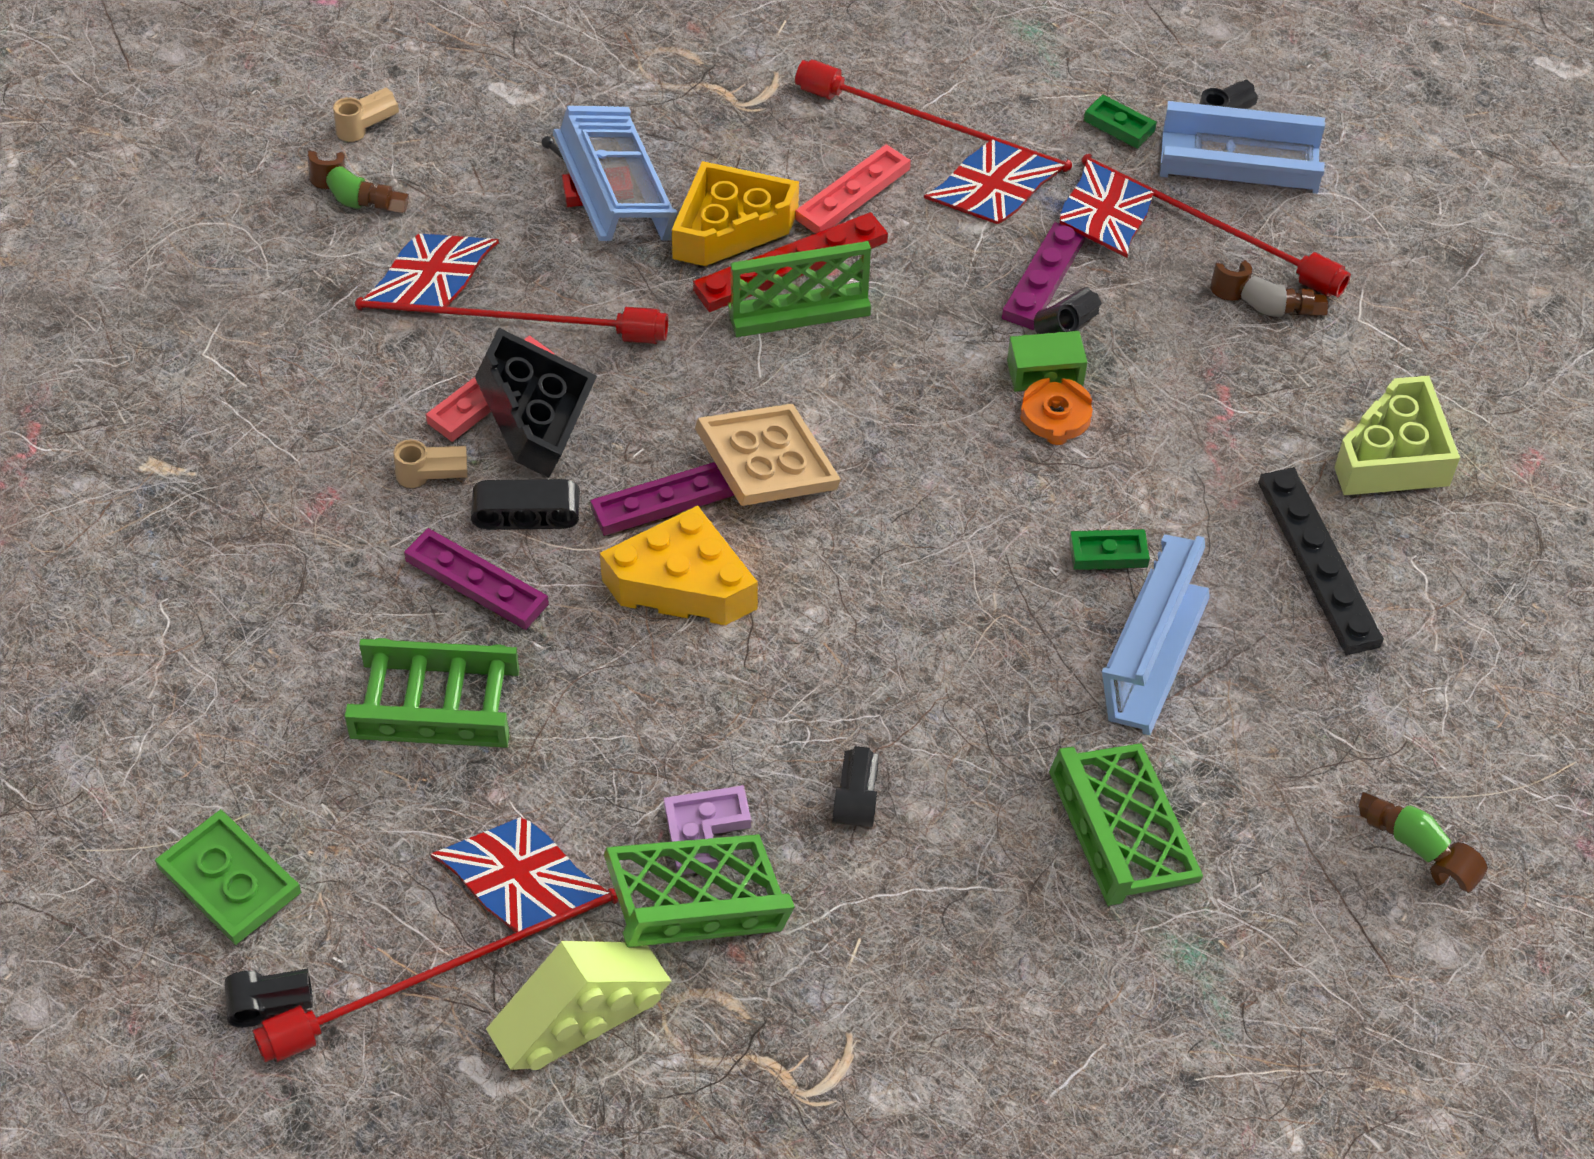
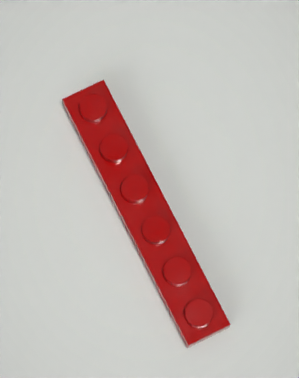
[693,212,888,313]

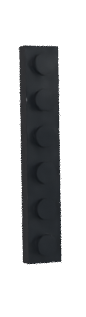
[1258,467,1384,656]

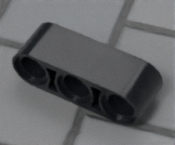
[471,479,580,530]

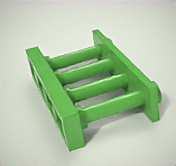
[345,638,520,748]

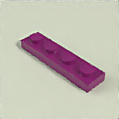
[1002,222,1085,330]
[590,462,735,536]
[404,528,549,630]

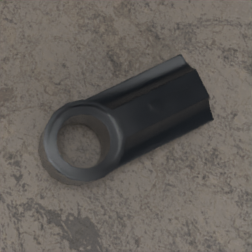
[1199,79,1258,109]
[1034,287,1102,334]
[832,746,879,827]
[224,969,313,1028]

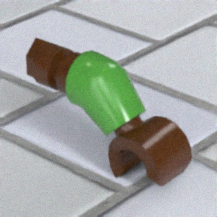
[308,150,409,213]
[1358,792,1488,893]

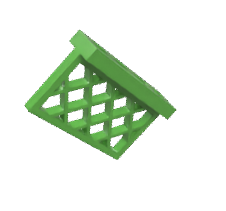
[728,241,871,338]
[1049,743,1203,906]
[603,834,795,947]

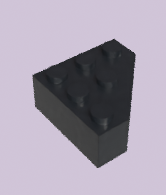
[475,328,597,478]

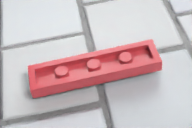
[795,144,911,233]
[426,335,554,442]

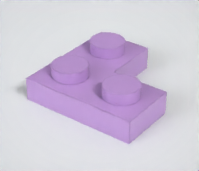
[664,785,751,875]

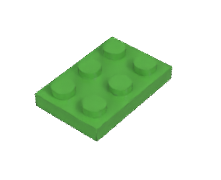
[155,809,302,945]

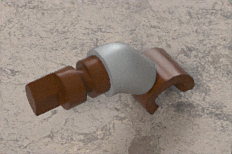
[1210,260,1328,317]

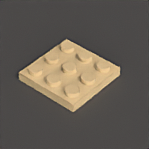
[695,404,841,506]

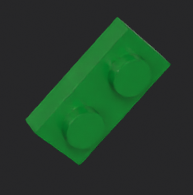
[1083,94,1157,149]
[1069,529,1150,570]

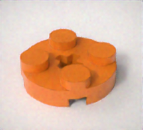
[1020,378,1093,445]

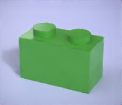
[1007,331,1088,392]

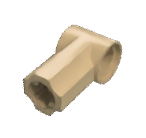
[333,87,399,142]
[393,439,468,488]

